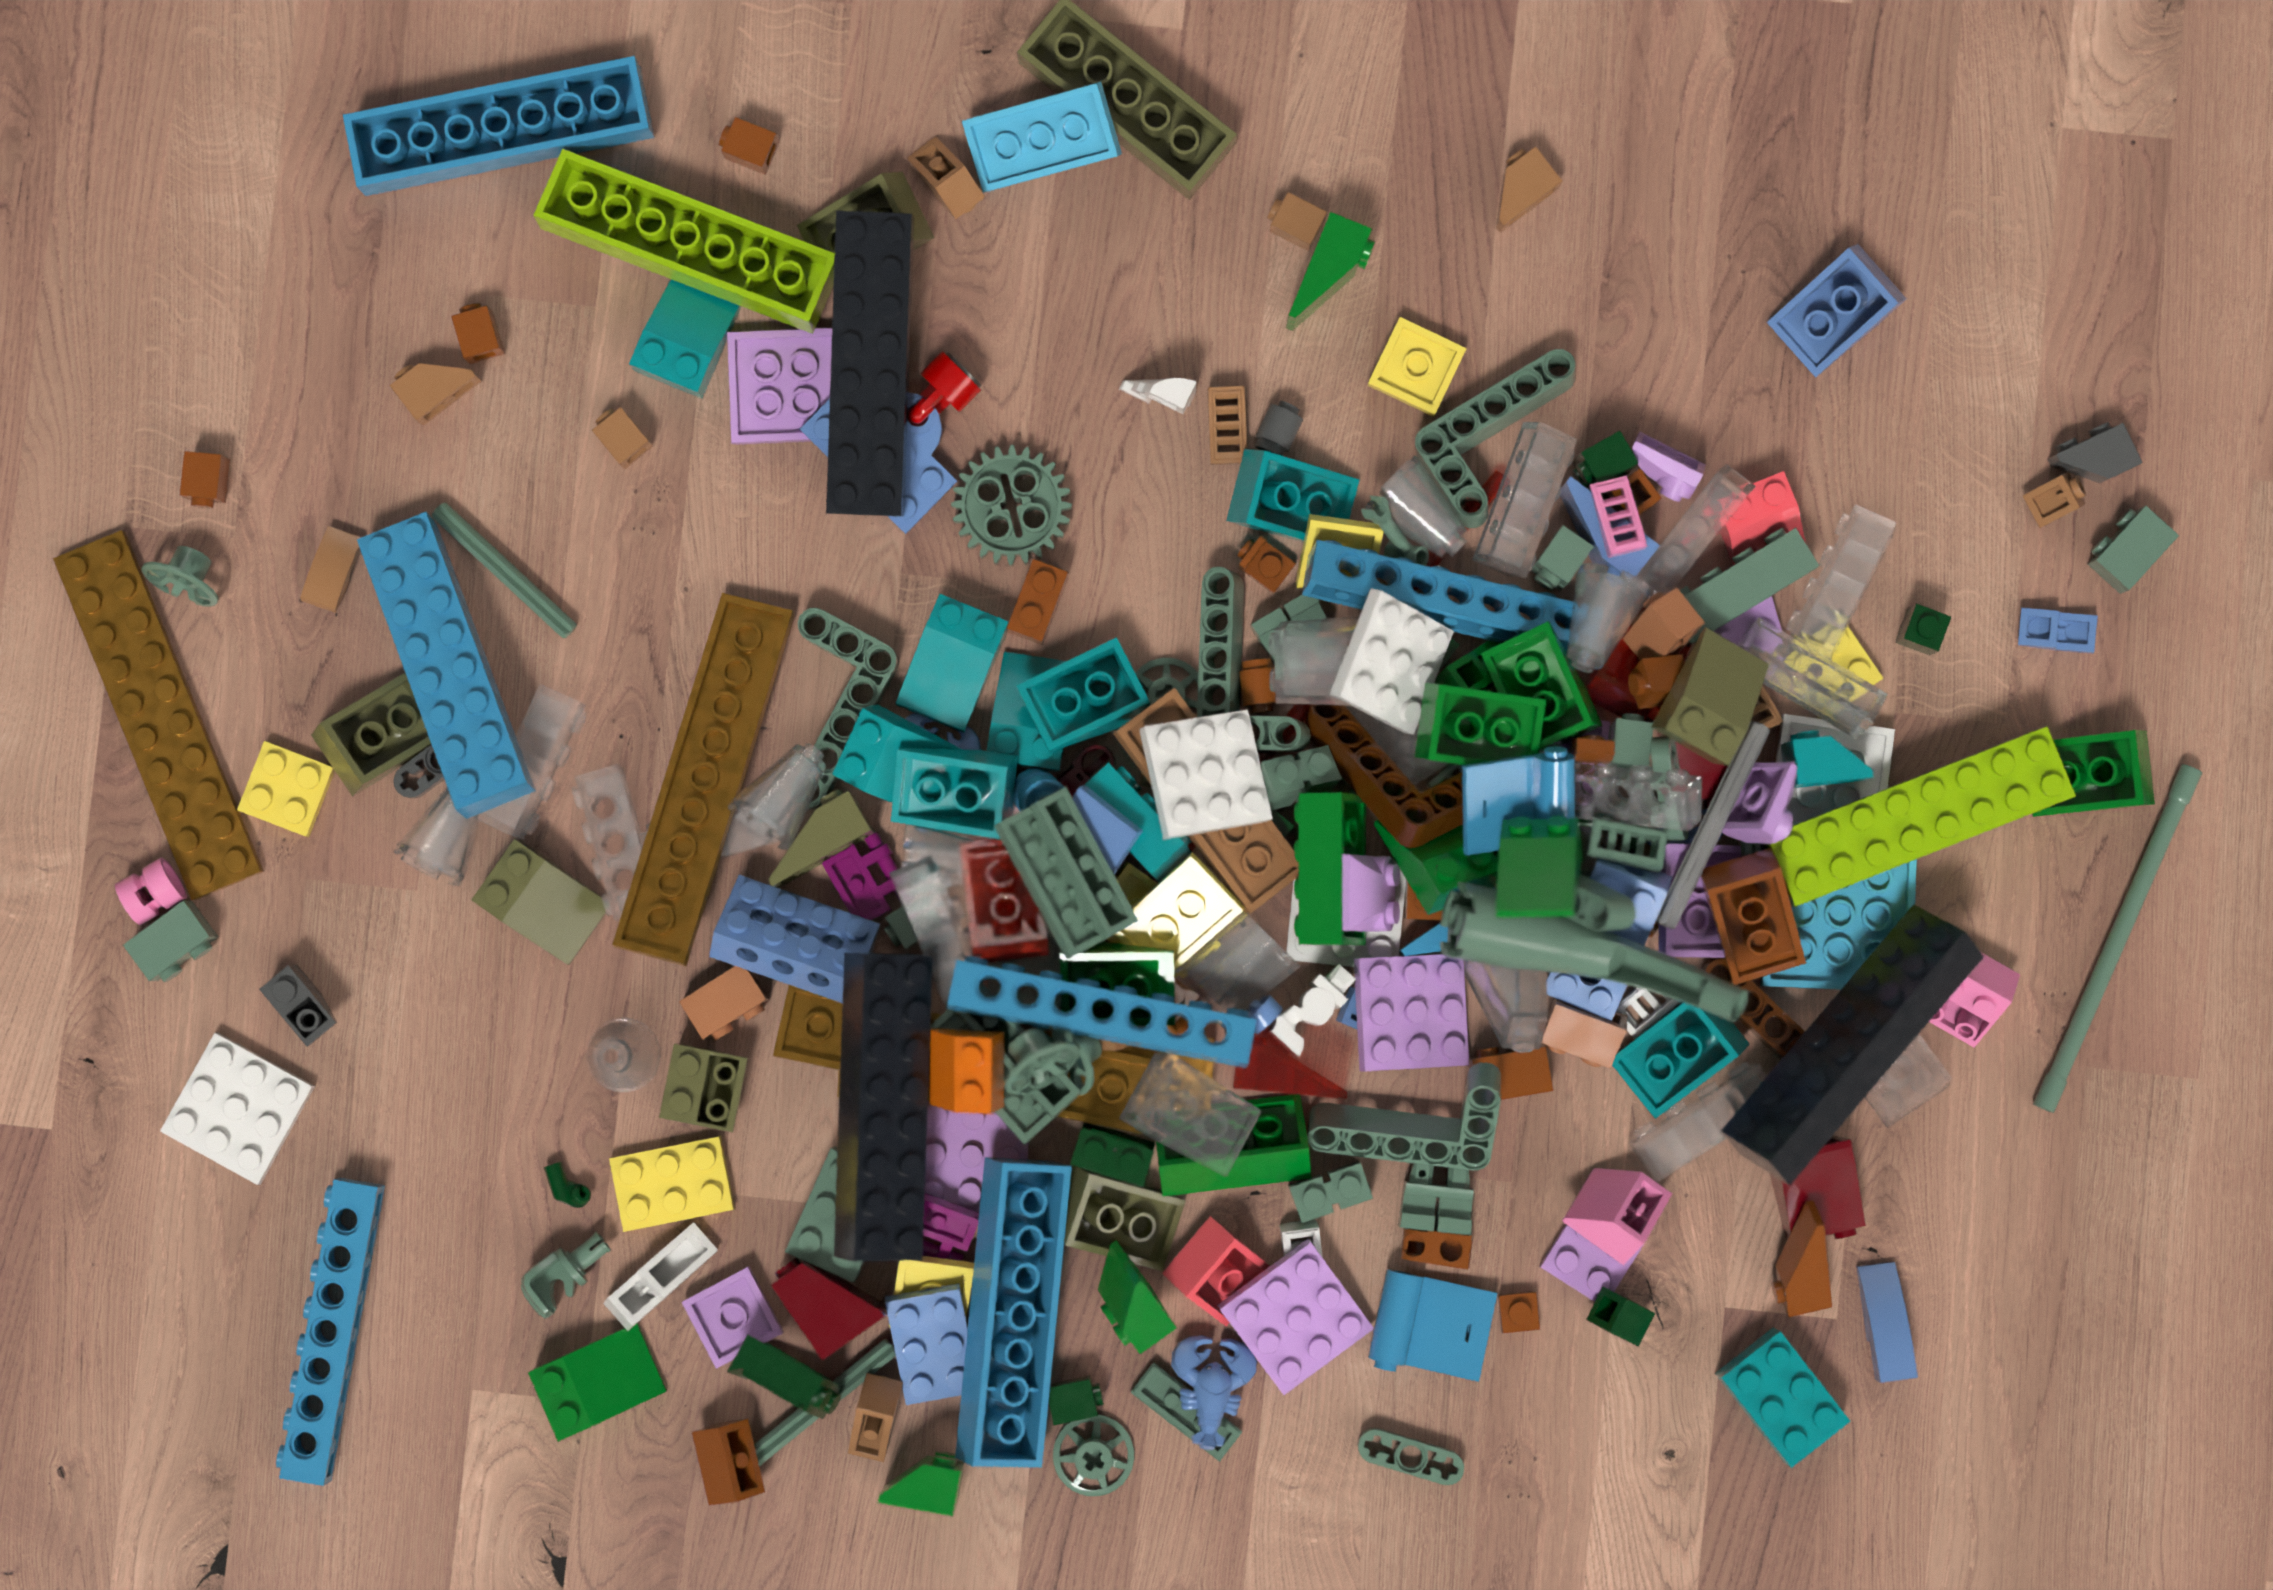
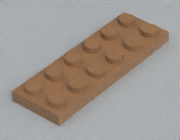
[1113,688,1299,915]

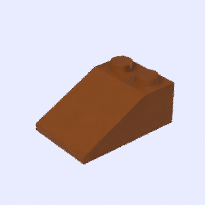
[1701,848,1806,985]

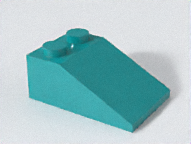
[629,279,742,399]
[1226,449,1360,542]
[895,594,1009,733]
[1016,637,1150,753]
[986,651,1066,773]
[832,704,961,803]
[891,748,1018,839]
[1612,1002,1750,1119]

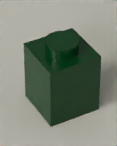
[1895,604,1951,655]
[1586,1286,1655,1347]
[1049,1375,1104,1426]

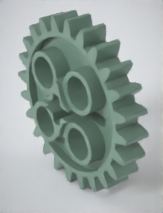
[951,445,1072,567]

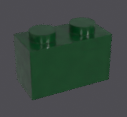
[1572,430,1639,492]

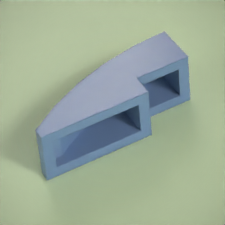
[1856,1262,1918,1383]

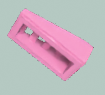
[1589,476,1647,558]

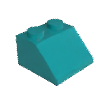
[1780,730,1873,788]

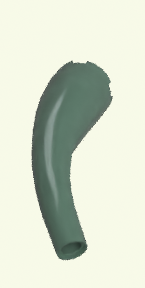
[1440,882,1748,1022]

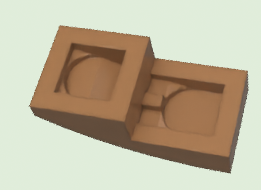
[300,526,361,613]

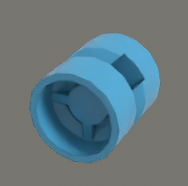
[1013,768,1065,811]

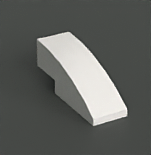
[603,1222,718,1331]

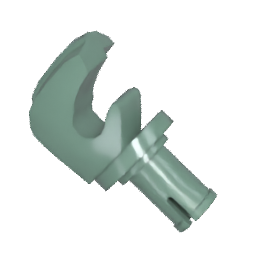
[521,1231,611,1319]

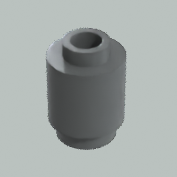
[1255,401,1303,456]

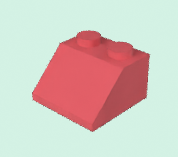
[1708,471,1806,566]
[1162,1216,1270,1327]

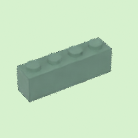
[1679,527,1820,647]

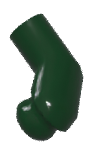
[543,1162,591,1208]

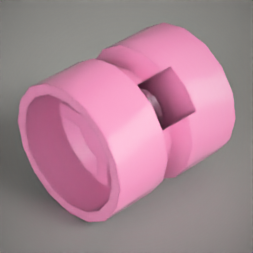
[115,858,187,925]

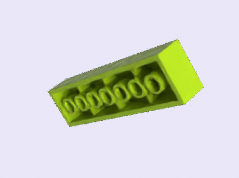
[533,149,835,334]
[1763,726,2076,907]

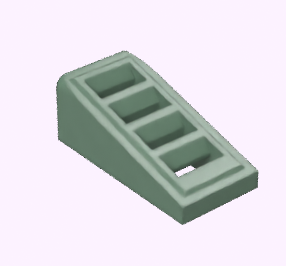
[1587,817,1668,873]

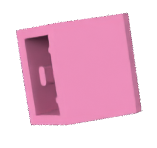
[1929,952,2020,1047]
[1562,1168,1672,1265]

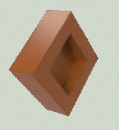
[1498,1291,1540,1333]

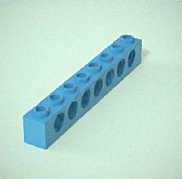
[1302,540,1604,664]
[947,956,1256,1068]
[276,1178,385,1486]

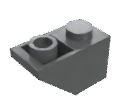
[2048,422,2143,483]
[259,965,337,1047]

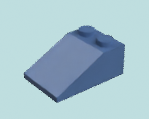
[1767,244,1907,378]
[1558,476,1660,589]

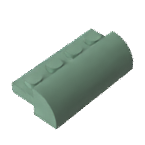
[994,787,1139,960]
[930,983,1081,1145]

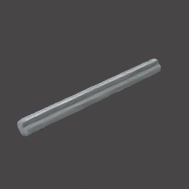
[1656,721,1770,929]

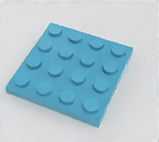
[1760,859,1917,990]

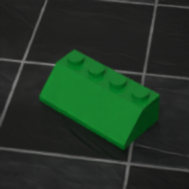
[1294,792,1366,946]
[1152,1094,1312,1197]

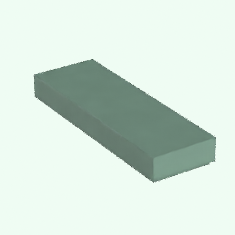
[1130,1362,1242,1462]

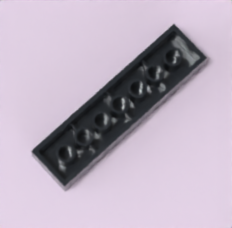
[826,211,915,517]
[1721,904,1984,1186]
[834,952,933,1262]

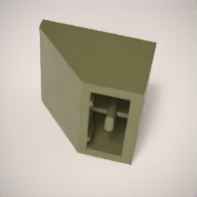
[659,1043,748,1132]

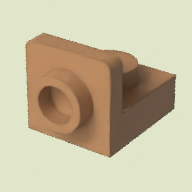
[2022,472,2086,528]

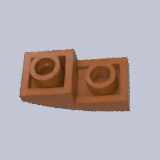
[1567,735,1615,765]

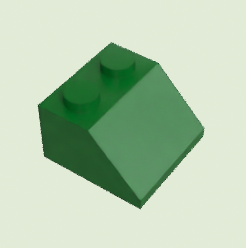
[1098,1240,1177,1354]
[878,1451,964,1517]

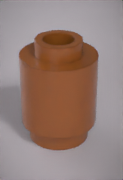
[1239,659,1280,714]

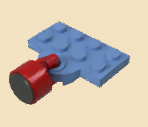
[800,351,982,534]

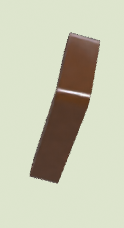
[1305,694,1463,848]
[1701,959,1805,1060]

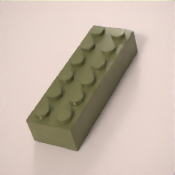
[1017,0,1237,201]

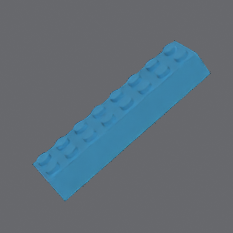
[343,56,654,196]
[356,512,536,819]
[955,1157,1072,1468]

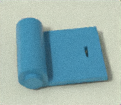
[1462,747,1575,855]
[1368,1269,1498,1382]

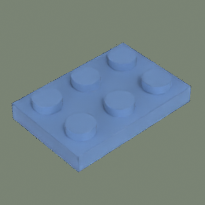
[885,1283,968,1405]

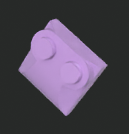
[1632,431,1706,502]
[1722,762,1797,844]
[1343,855,1400,932]

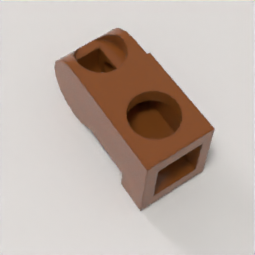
[1400,1228,1473,1270]

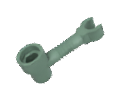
[1361,495,1429,566]

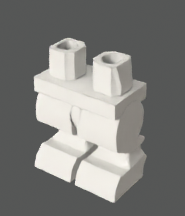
[1267,964,1356,1057]

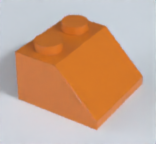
[929,1028,1004,1114]

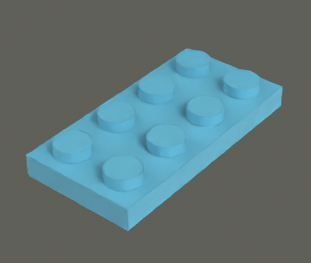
[962,81,1122,193]

